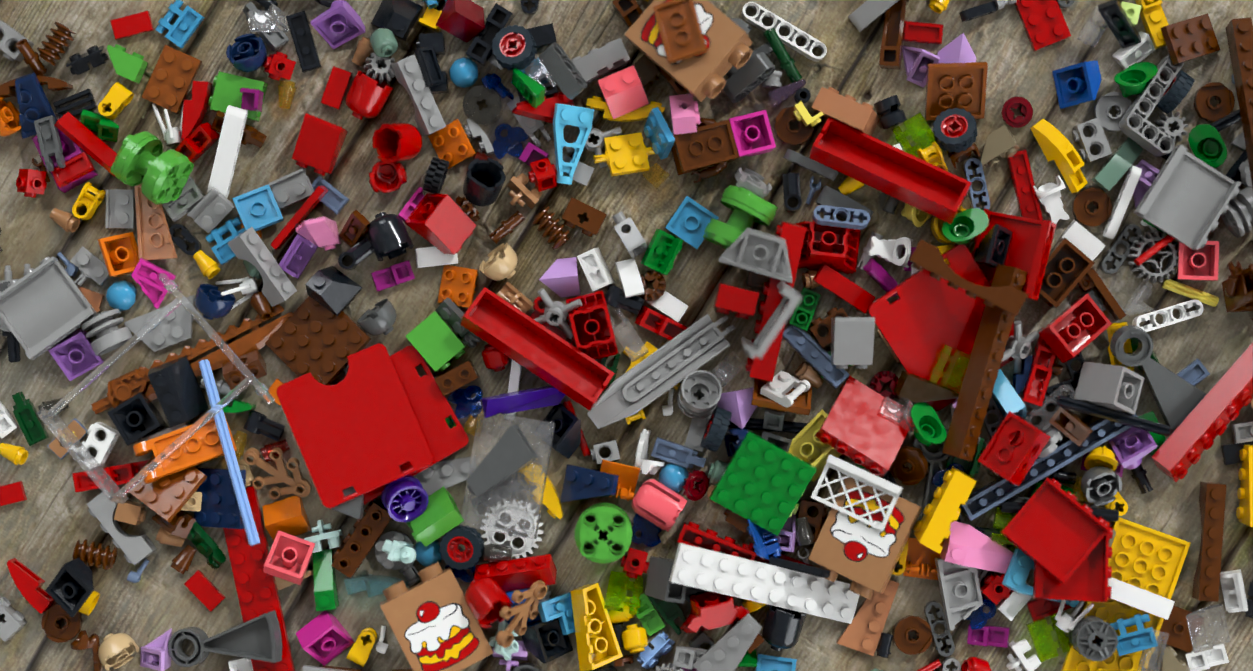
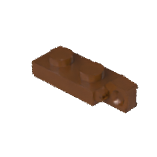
[211,110,267,148]

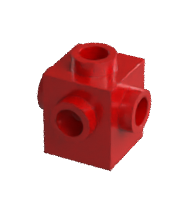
[263,51,296,81]
[528,157,557,192]
[16,169,47,198]
[620,548,650,579]
[980,572,1012,605]

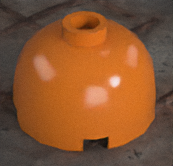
[0,97,22,136]

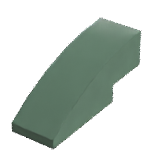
[1091,137,1143,192]

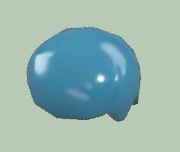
[449,57,479,88]
[106,280,137,311]
[658,463,688,493]
[414,540,442,567]

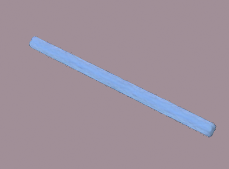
[199,359,260,546]

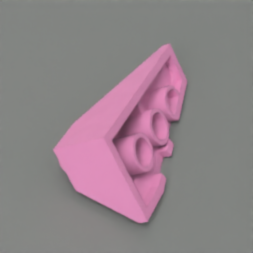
[295,217,341,251]
[940,521,1013,574]

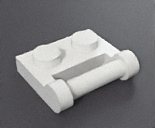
[760,370,811,408]

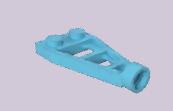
[553,103,594,185]
[1002,548,1079,608]

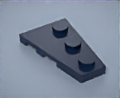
[15,72,58,139]
[560,464,619,503]

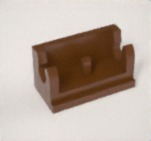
[152,510,196,539]

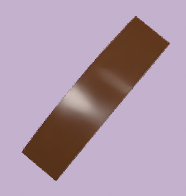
[0,76,73,98]

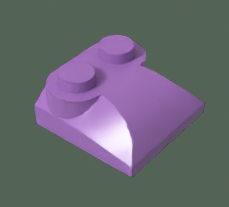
[311,0,365,50]
[48,329,104,381]
[1108,427,1158,470]

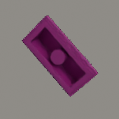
[863,258,898,297]

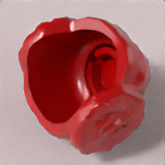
[369,161,407,193]

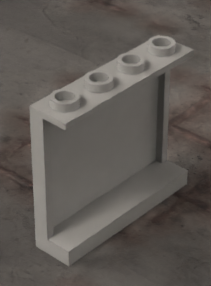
[1133,145,1241,250]
[0,256,97,360]
[741,280,802,359]

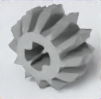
[364,52,395,85]
[1155,112,1189,143]

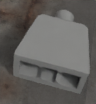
[612,212,648,258]

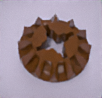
[455,196,480,221]
[639,270,666,301]

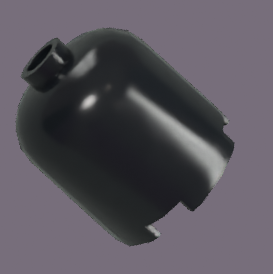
[463,158,506,207]
[368,212,414,261]
[762,605,806,651]

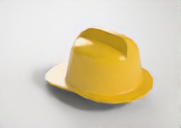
[1084,446,1118,471]

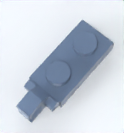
[651,437,706,468]

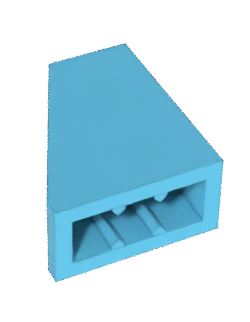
[992,369,1027,420]

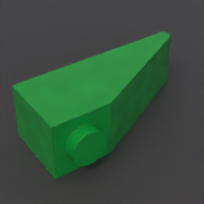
[313,549,339,611]

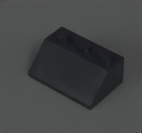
[148,356,209,427]

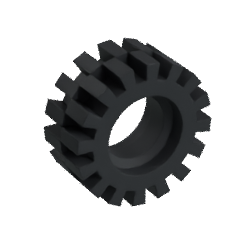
[423,157,449,194]

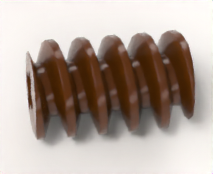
[37,22,76,66]
[532,206,573,250]
[72,539,117,570]

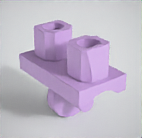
[492,640,528,671]

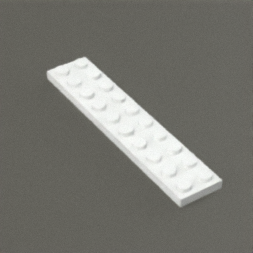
[669,543,859,624]

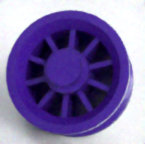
[381,475,429,522]

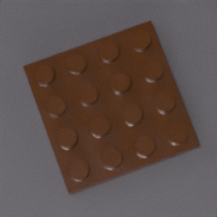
[265,296,372,385]

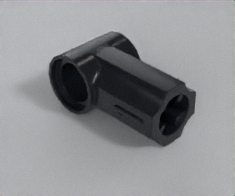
[782,173,802,213]
[338,237,374,271]
[605,284,644,315]
[244,410,286,441]

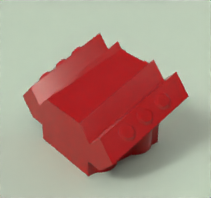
[796,221,861,274]
[566,290,619,360]
[680,591,750,634]

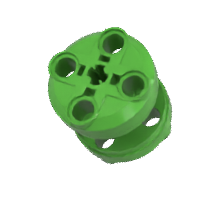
[110,131,194,205]
[703,185,778,250]
[575,502,632,564]

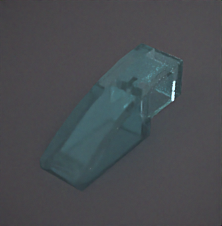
[344,575,408,597]

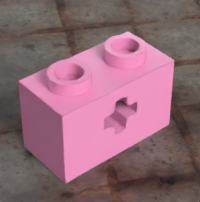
[669,94,700,135]

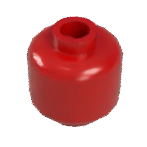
[482,344,509,372]
[961,657,992,671]

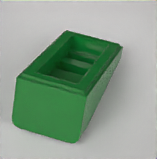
[512,68,545,108]

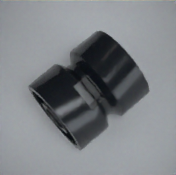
[874,95,907,130]

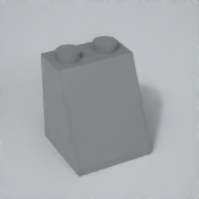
[831,317,875,369]
[1074,361,1144,415]

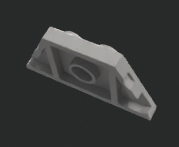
[718,228,793,283]
[124,295,195,352]
[934,558,983,631]

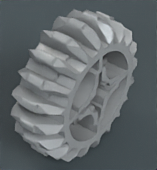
[1128,231,1178,283]

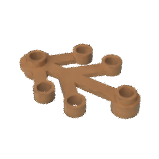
[243,447,311,500]
[496,580,548,648]

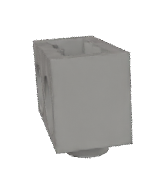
[0,20,34,62]
[1072,117,1112,163]

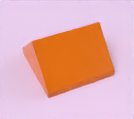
[98,232,139,278]
[262,495,311,541]

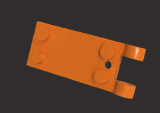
[133,414,237,483]

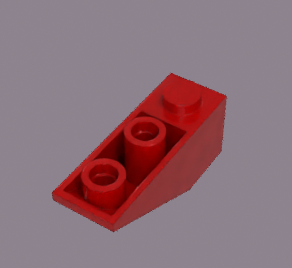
[512,92,574,124]

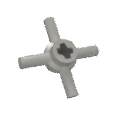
[565,125,622,169]
[534,288,582,339]
[1001,320,1039,373]

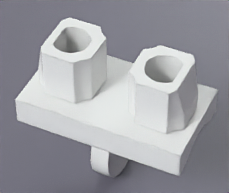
[1006,639,1042,671]

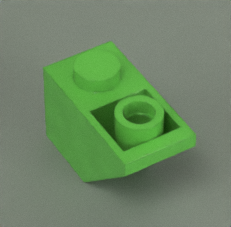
[107,44,148,84]

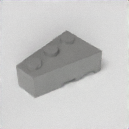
[571,37,630,84]

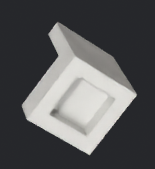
[228,657,254,671]

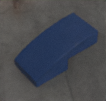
[1012,355,1033,394]

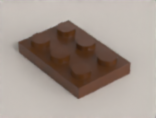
[1161,13,1220,65]

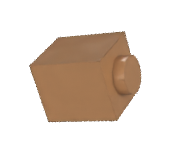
[114,499,147,525]

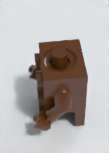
[671,117,739,183]
[1222,262,1253,313]

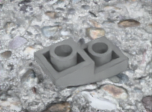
[464,118,494,155]

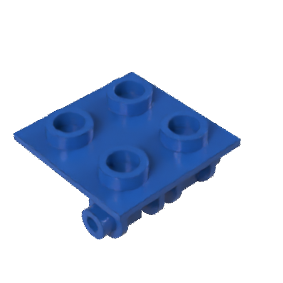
[747,519,782,560]

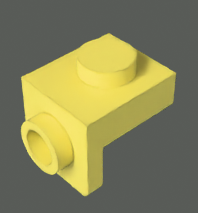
[793,101,824,127]

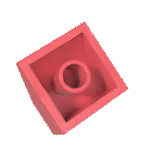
[598,65,649,119]
[1177,241,1219,281]
[264,530,315,586]

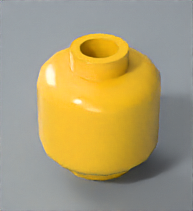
[622,624,648,654]

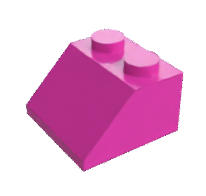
[728,110,776,157]
[296,610,354,665]

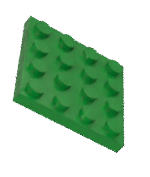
[709,430,817,536]

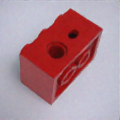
[978,411,1051,486]

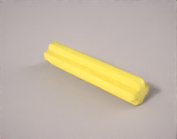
[1162,279,1219,307]

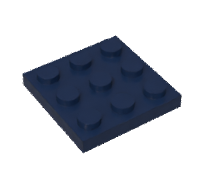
[194,468,246,529]

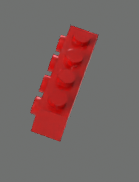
[677,521,756,560]
[474,554,557,592]

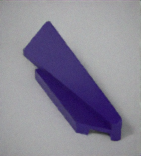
[482,386,565,418]

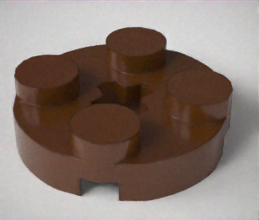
[1194,82,1235,122]
[774,106,813,145]
[1072,187,1112,227]
[889,446,928,485]
[41,604,82,643]
[893,615,932,655]

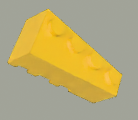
[1236,444,1253,527]
[913,466,976,554]
[571,583,623,671]

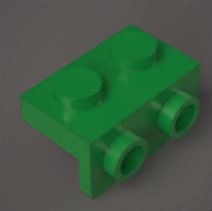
[641,228,683,275]

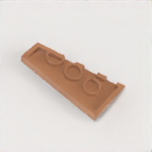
[134,183,177,261]
[836,580,899,656]

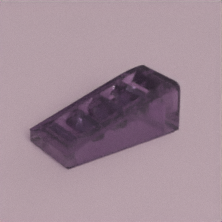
[767,79,806,108]

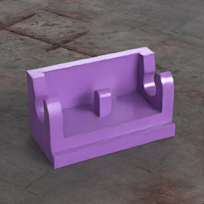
[279,234,318,279]

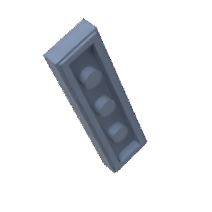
[782,324,850,389]

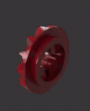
[1001,97,1033,128]
[870,371,899,401]
[683,470,708,501]

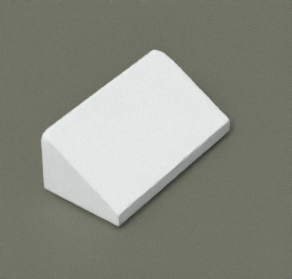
[1112,31,1156,70]

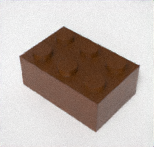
[1039,238,1095,308]

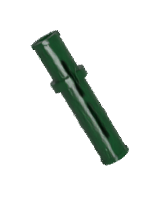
[763,27,802,83]

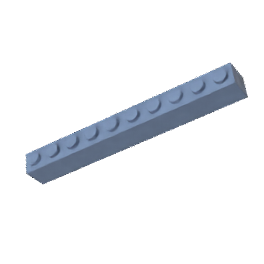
[960,411,1138,521]

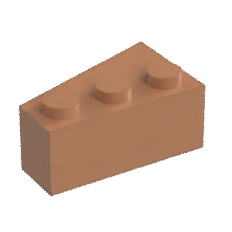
[811,87,880,136]

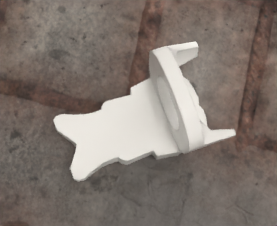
[1033,176,1070,224]
[868,236,913,268]
[635,429,664,475]

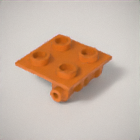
[428,119,476,169]
[438,265,478,308]
[600,460,641,501]
[903,537,944,580]

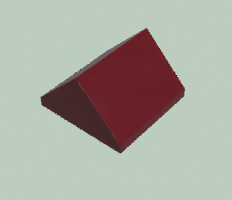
[435,0,485,43]

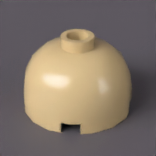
[479,243,518,281]
[98,633,139,671]

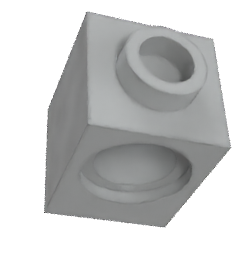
[590,439,620,464]

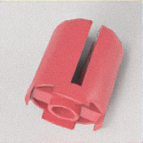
[632,479,687,532]

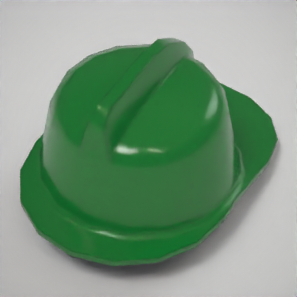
[1114,62,1158,98]
[1188,124,1227,168]
[942,208,989,245]
[911,402,947,446]

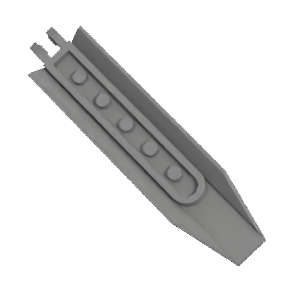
[587,314,735,429]

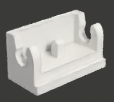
[1061,219,1105,261]
[577,247,614,292]
[1220,569,1248,613]
[995,582,1033,621]

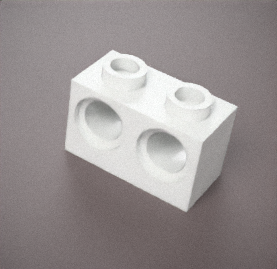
[78,422,120,468]

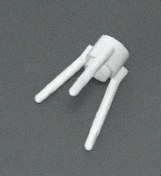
[152,103,184,145]
[215,276,259,310]
[1054,600,1094,633]

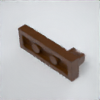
[1078,268,1126,320]

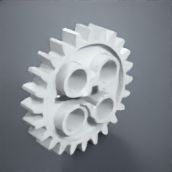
[481,498,544,560]

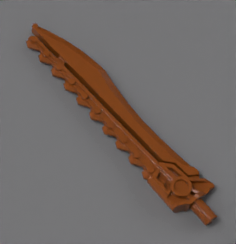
[91,304,293,414]

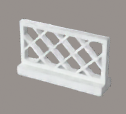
[811,454,903,531]

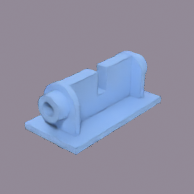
[636,631,675,669]

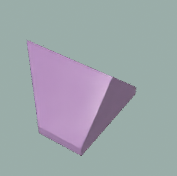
[937,33,976,64]
[902,45,940,88]
[1133,159,1160,208]
[539,257,580,298]
[717,387,757,430]
[767,514,796,552]
[140,628,172,671]

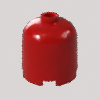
[346,70,393,120]
[372,123,422,163]
[465,577,513,628]

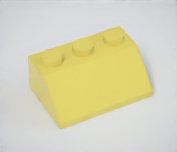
[788,409,842,482]

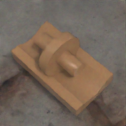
[507,173,543,210]
[496,282,534,314]

